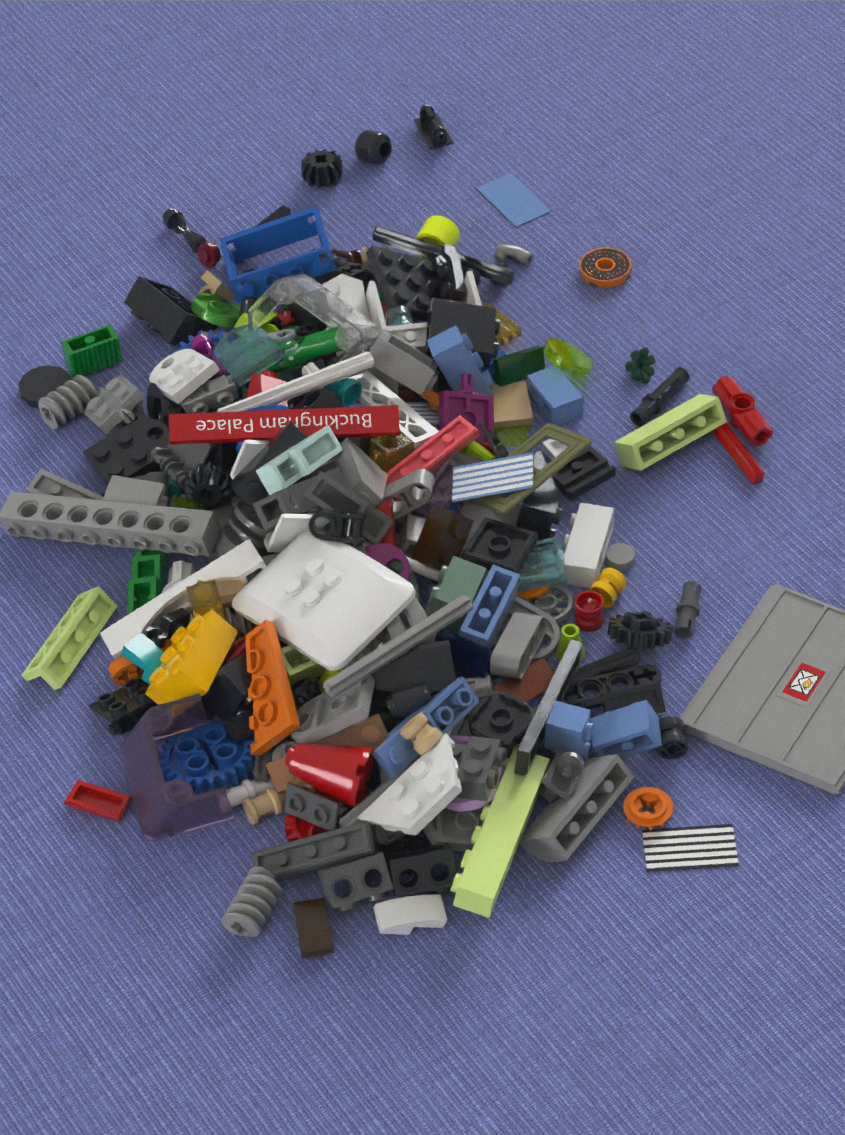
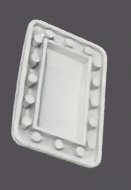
[232,530,416,671]

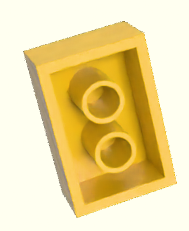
[145,609,238,715]

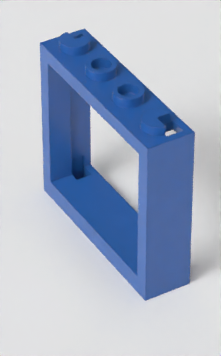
[220,206,337,303]

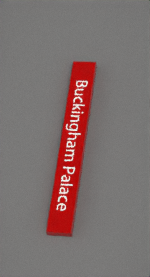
[169,405,400,445]

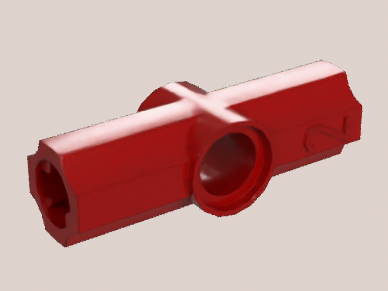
[712,375,773,447]

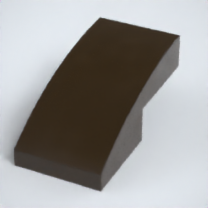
[293,897,334,958]

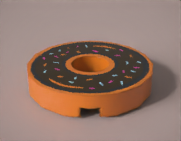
[580,247,631,288]

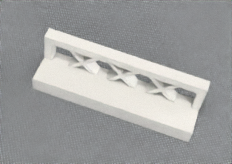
[349,370,439,449]

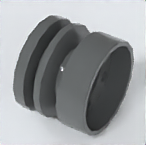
[214,500,275,557]

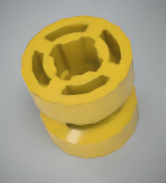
[588,567,627,608]

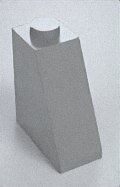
[328,437,388,507]

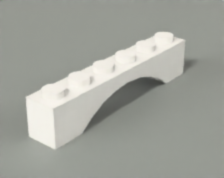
[100,539,267,671]

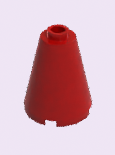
[285,743,374,808]

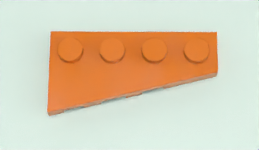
[245,620,300,756]

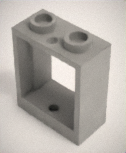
[369,329,440,395]

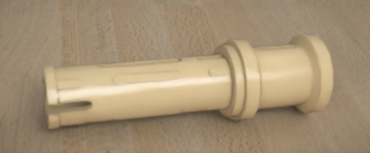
[242,781,315,825]

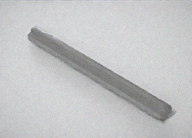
[323,596,473,697]

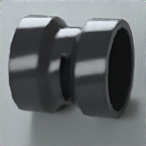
[657,716,688,759]

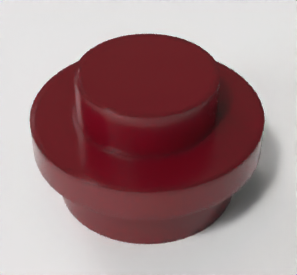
[198,242,221,268]

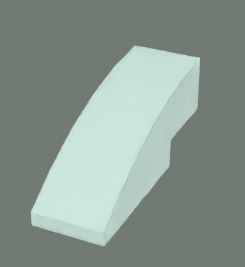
[256,425,343,495]

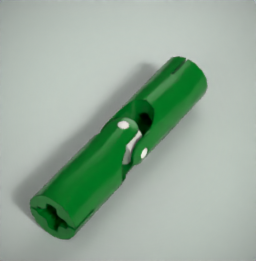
[239,326,348,379]

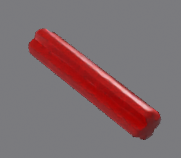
[714,423,765,484]

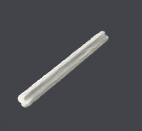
[217,352,374,412]

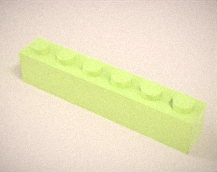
[451,747,550,918]

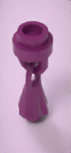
[191,334,230,380]

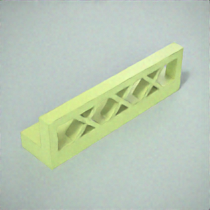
[22,586,118,690]

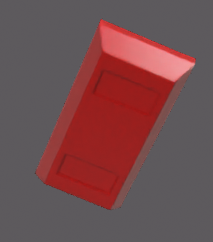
[64,780,133,822]

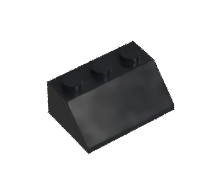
[124,276,219,346]

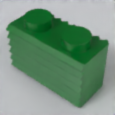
[61,324,123,378]

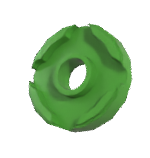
[191,293,240,327]

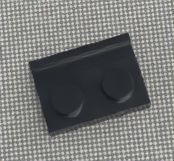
[552,445,616,500]

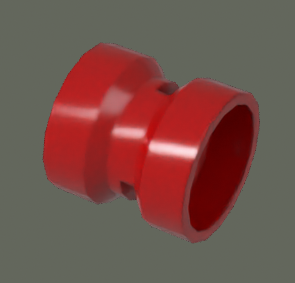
[574,591,604,632]

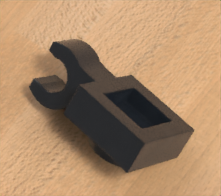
[145,608,190,648]

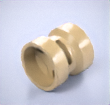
[399,711,443,756]

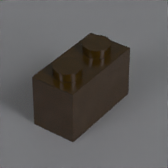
[411,505,474,570]

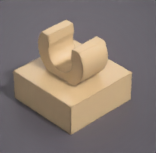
[199,270,234,302]

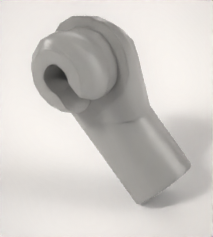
[494,244,534,266]

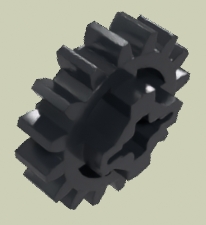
[607,611,673,650]

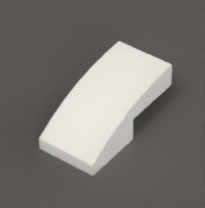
[373,895,447,935]

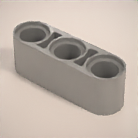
[375,469,435,520]
[490,612,546,679]

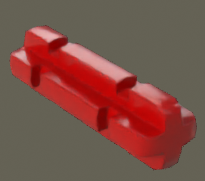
[274,310,295,327]

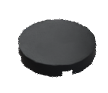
[19,365,72,408]
[471,694,532,748]

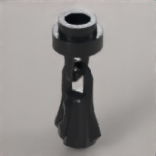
[163,208,207,253]

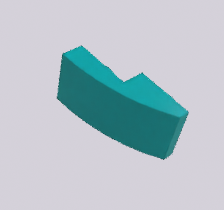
[121,633,164,685]

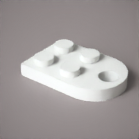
[149,349,220,404]

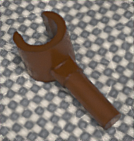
[332,249,362,264]

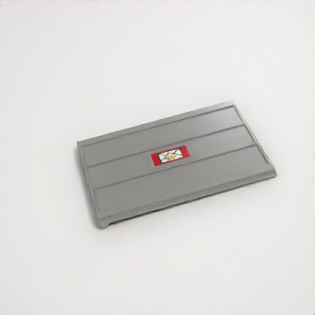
[679,584,845,795]

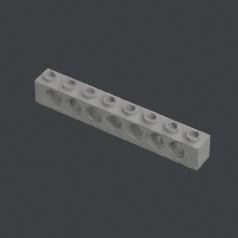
[0,491,221,556]

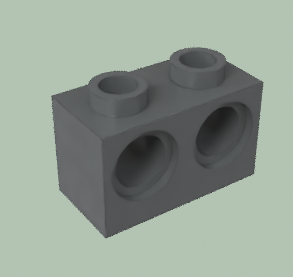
[317,851,394,912]

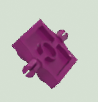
[439,373,494,444]

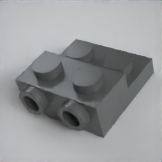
[452,736,506,801]

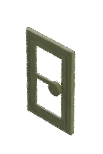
[469,422,593,516]

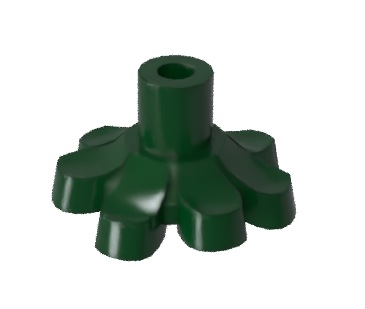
[625,347,655,383]

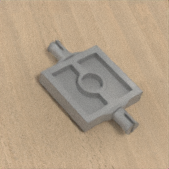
[83,374,145,435]

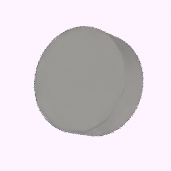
[606,543,635,571]

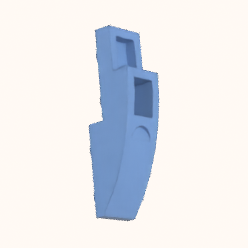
[372,677,479,778]

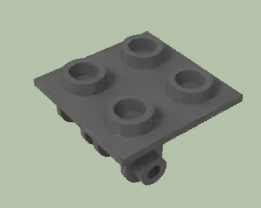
[151,441,212,493]

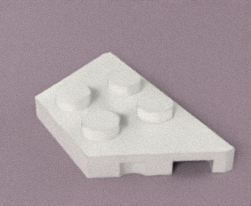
[358,733,462,836]

